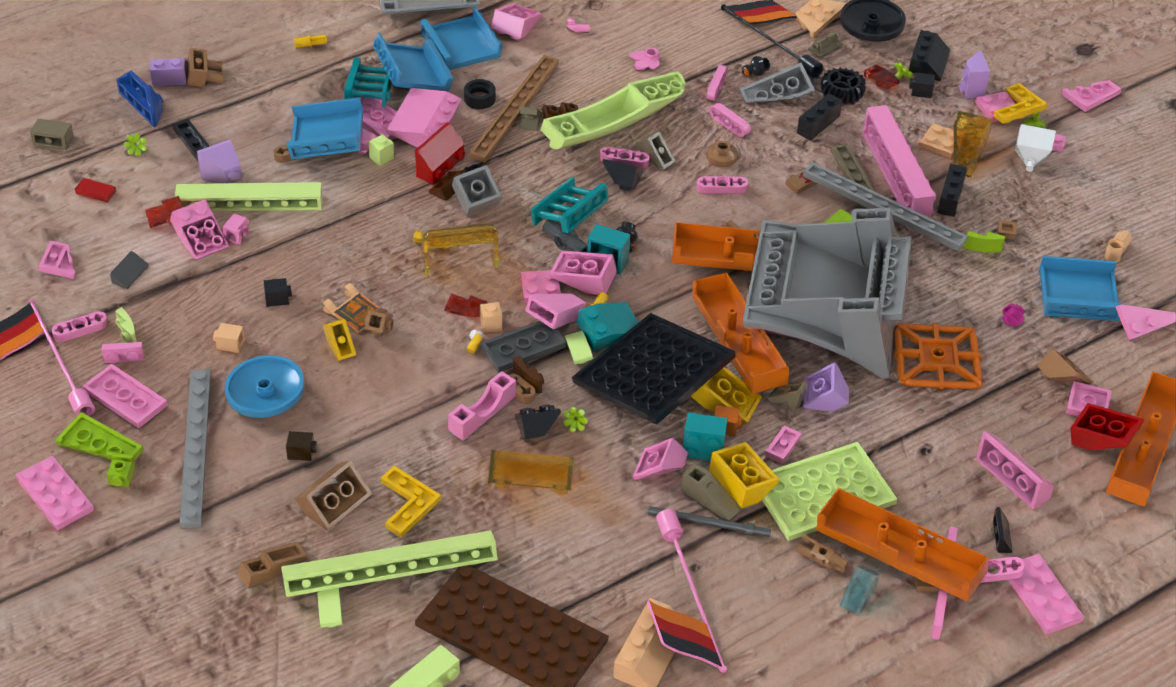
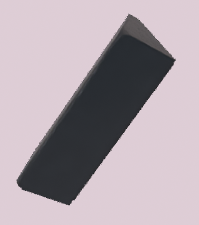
[992,507,1013,553]

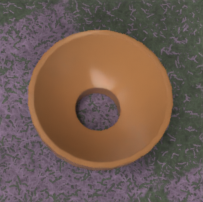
[706,141,738,167]

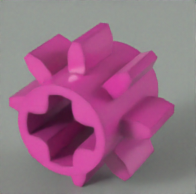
[1001,303,1026,327]

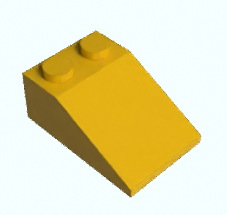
[690,367,762,424]

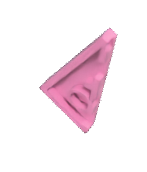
[1115,304,1176,340]

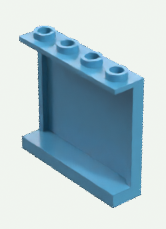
[420,7,502,70]
[373,33,454,92]
[287,97,364,160]
[1039,256,1122,321]

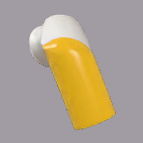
[466,330,483,354]

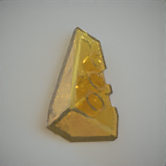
[953,111,992,178]

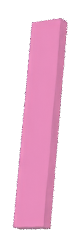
[931,527,958,640]

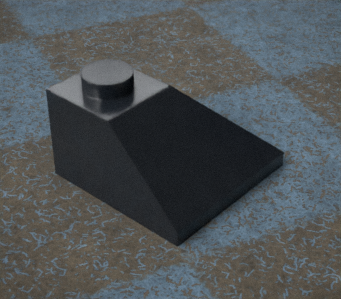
[602,159,643,191]

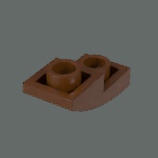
[541,102,579,119]
[513,356,544,394]

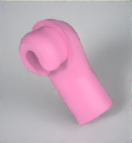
[567,18,590,33]

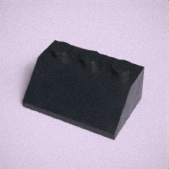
[909,30,950,81]

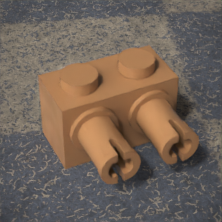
[186,48,223,88]

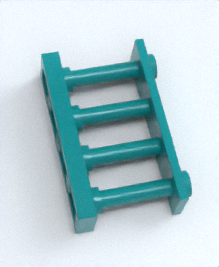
[344,57,392,108]
[530,177,609,233]

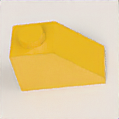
[322,318,356,361]

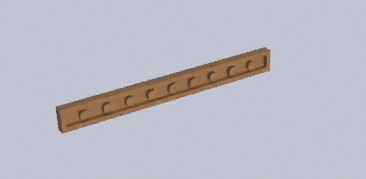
[469,55,559,163]

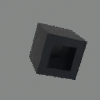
[909,72,935,98]
[264,278,292,307]

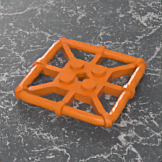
[894,323,983,390]

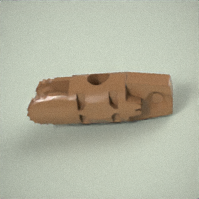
[794,535,848,573]

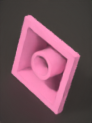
[632,438,688,480]

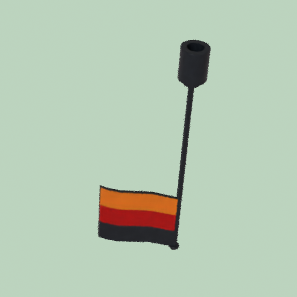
[721,0,824,78]

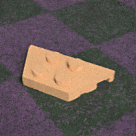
[795,0,846,38]

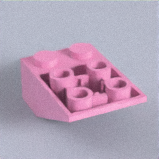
[170,199,229,260]

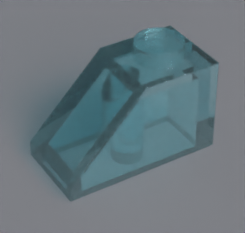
[840,565,881,614]

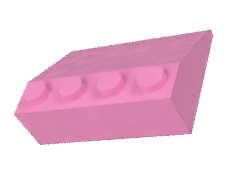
[386,88,462,148]

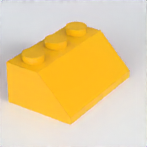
[709,442,780,508]

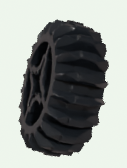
[820,67,866,105]

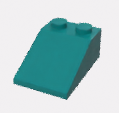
[576,302,639,352]

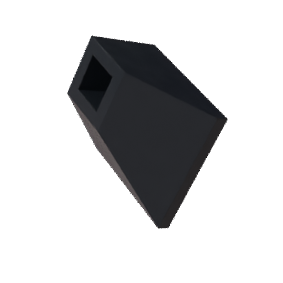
[515,404,561,439]

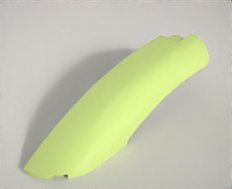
[540,71,686,149]

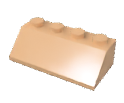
[613,598,675,687]

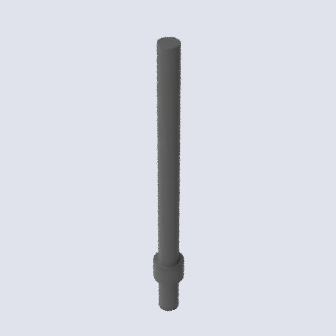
[648,506,771,537]

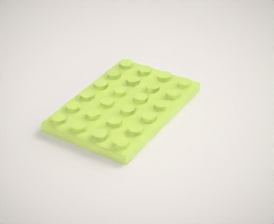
[762,442,898,541]

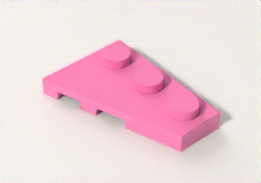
[1061,80,1121,112]

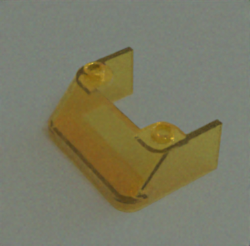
[421,223,498,276]
[488,450,576,494]

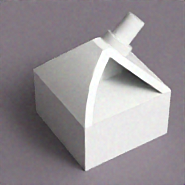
[1015,124,1056,172]

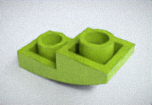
[964,231,1005,253]

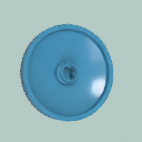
[224,355,305,418]

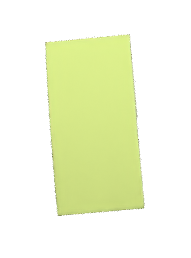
[115,307,137,343]
[564,330,593,364]
[317,588,342,628]

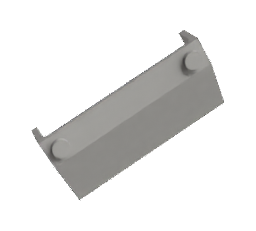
[379,0,480,14]

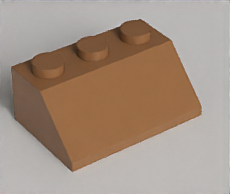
[295,460,372,530]

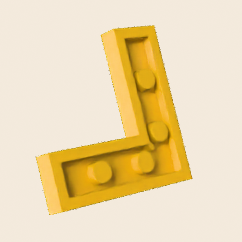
[994,83,1047,124]
[381,466,441,538]

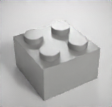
[452,165,502,216]

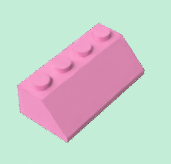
[976,431,1054,510]

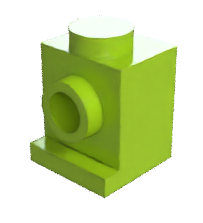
[107,453,136,487]

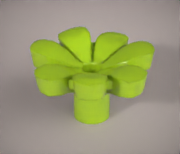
[894,62,913,81]
[1023,113,1046,129]
[124,133,147,156]
[563,407,588,432]

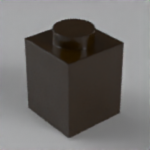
[286,431,317,461]

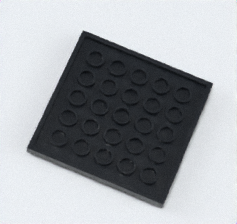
[572,313,736,425]

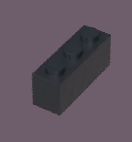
[797,93,843,141]
[937,164,967,217]

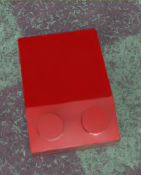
[1070,403,1144,450]

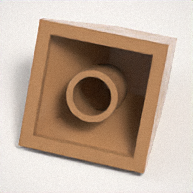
[1037,348,1093,384]

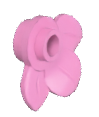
[629,48,660,70]

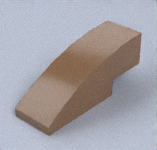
[238,542,308,588]

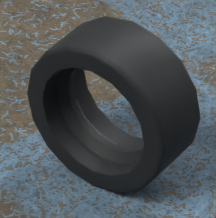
[464,79,496,109]

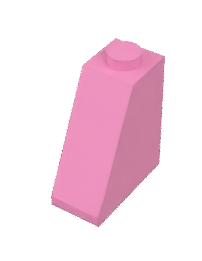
[525,294,586,329]

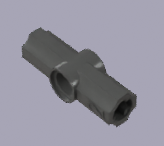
[542,219,587,252]

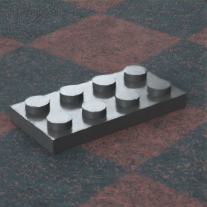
[481,321,566,373]

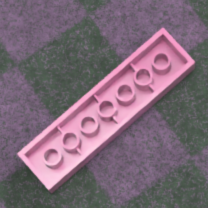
[863,105,936,218]

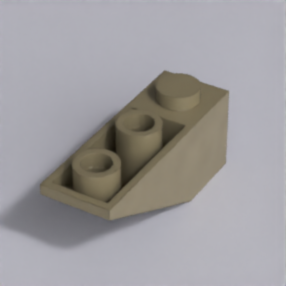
[681,463,742,521]

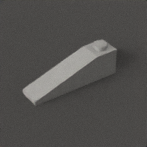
[740,63,815,104]

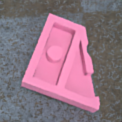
[39,240,75,279]

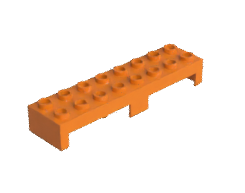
[671,222,760,271]
[692,272,789,394]
[1105,371,1176,507]
[817,488,989,602]

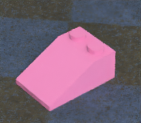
[491,3,542,40]
[549,251,617,295]

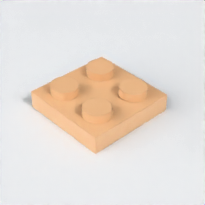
[919,123,965,159]

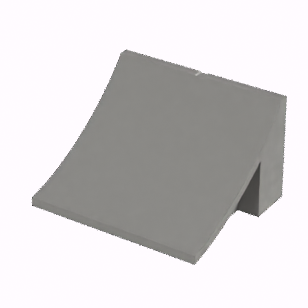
[743,208,912,378]

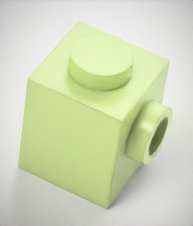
[369,134,394,166]

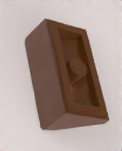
[429,171,463,201]

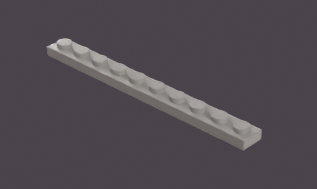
[803,162,968,251]
[180,369,211,528]

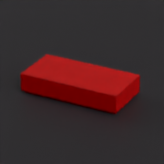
[75,178,116,202]

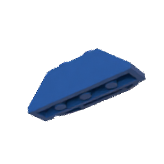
[116,70,163,127]

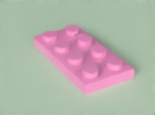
[356,97,397,140]
[82,364,168,429]
[16,456,94,531]
[1003,554,1084,635]

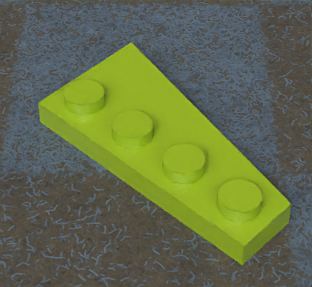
[55,412,144,461]

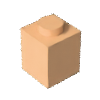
[480,302,502,334]
[213,323,245,353]

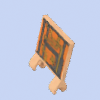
[323,283,379,334]

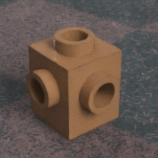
[364,307,394,336]

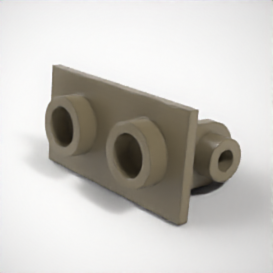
[808,31,843,57]

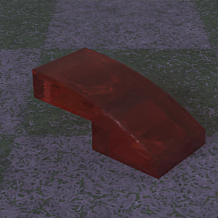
[864,65,900,89]
[145,196,182,228]
[444,293,488,317]

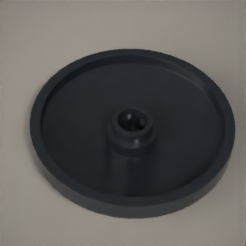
[840,0,906,42]

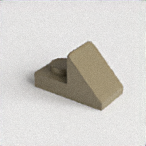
[520,106,542,131]
[768,381,809,413]

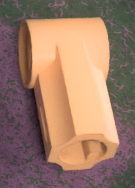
[1104,230,1133,263]

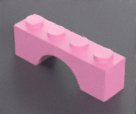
[448,371,516,440]

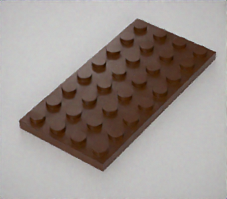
[415,565,609,687]

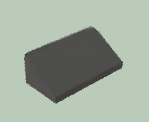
[110,251,149,289]

